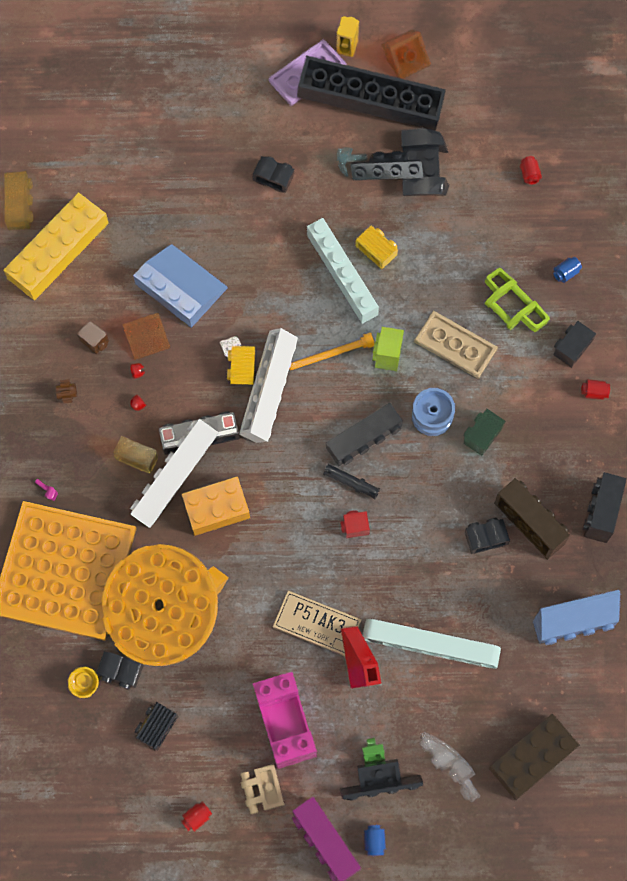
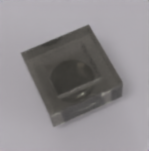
[220,335,241,361]

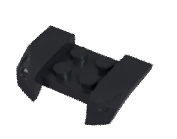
[401,128,449,196]

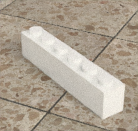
[239,328,298,443]
[130,419,219,528]

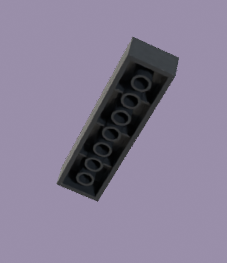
[297,55,446,131]

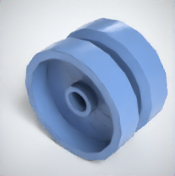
[412,388,455,436]

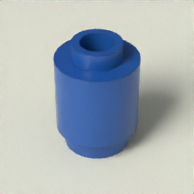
[553,257,582,283]
[364,825,386,856]

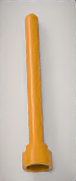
[289,332,374,370]

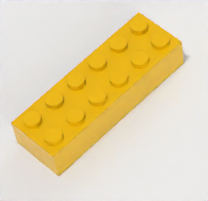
[3,192,109,301]

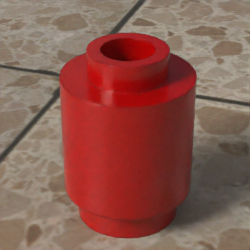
[520,156,542,185]
[581,379,610,400]
[181,801,212,832]

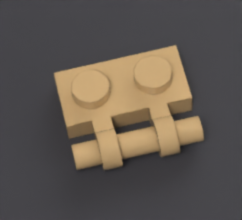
[241,764,284,814]

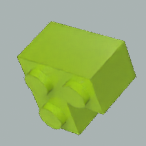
[372,326,404,371]

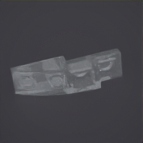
[419,732,480,803]

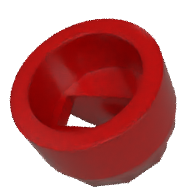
[130,363,145,379]
[130,394,147,411]

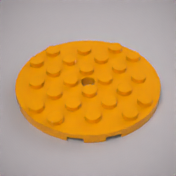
[102,544,218,666]

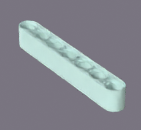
[363,619,501,668]

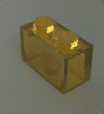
[113,436,158,474]

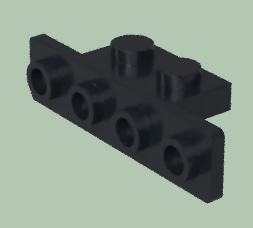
[350,151,424,180]
[340,759,423,801]

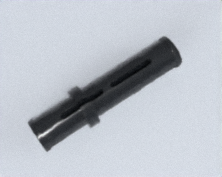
[323,463,380,500]

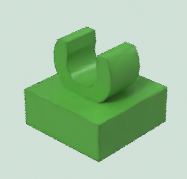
[362,738,385,764]

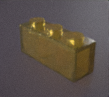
[4,171,33,230]

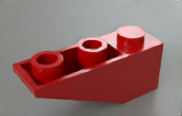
[341,626,381,689]

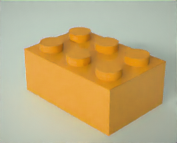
[182,476,250,536]

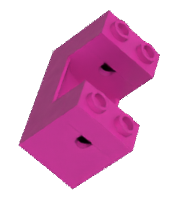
[253,672,317,769]

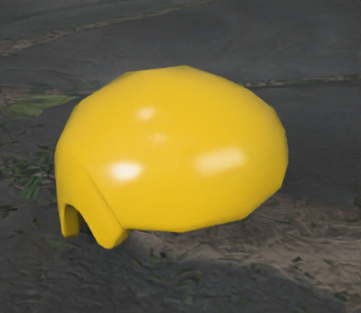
[68,667,99,698]

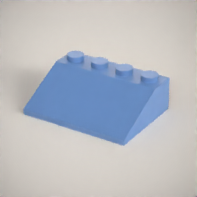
[133,244,228,328]
[533,590,620,645]

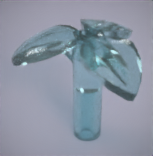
[336,147,367,177]

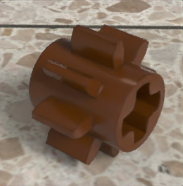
[56,379,77,404]

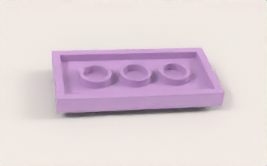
[269,39,346,106]

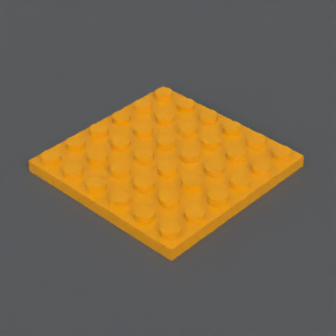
[0,501,136,641]

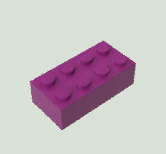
[292,797,361,881]

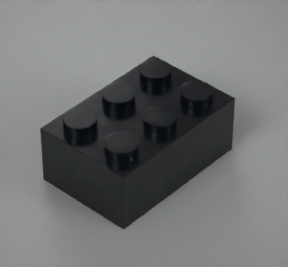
[582,472,627,543]

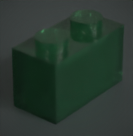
[463,409,506,456]

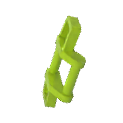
[484,268,550,332]

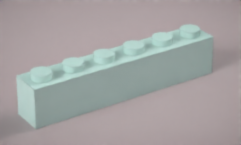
[307,218,379,324]

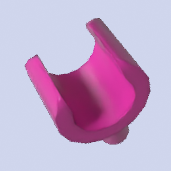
[35,479,58,501]

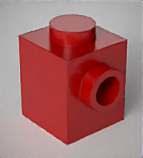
[340,510,370,538]

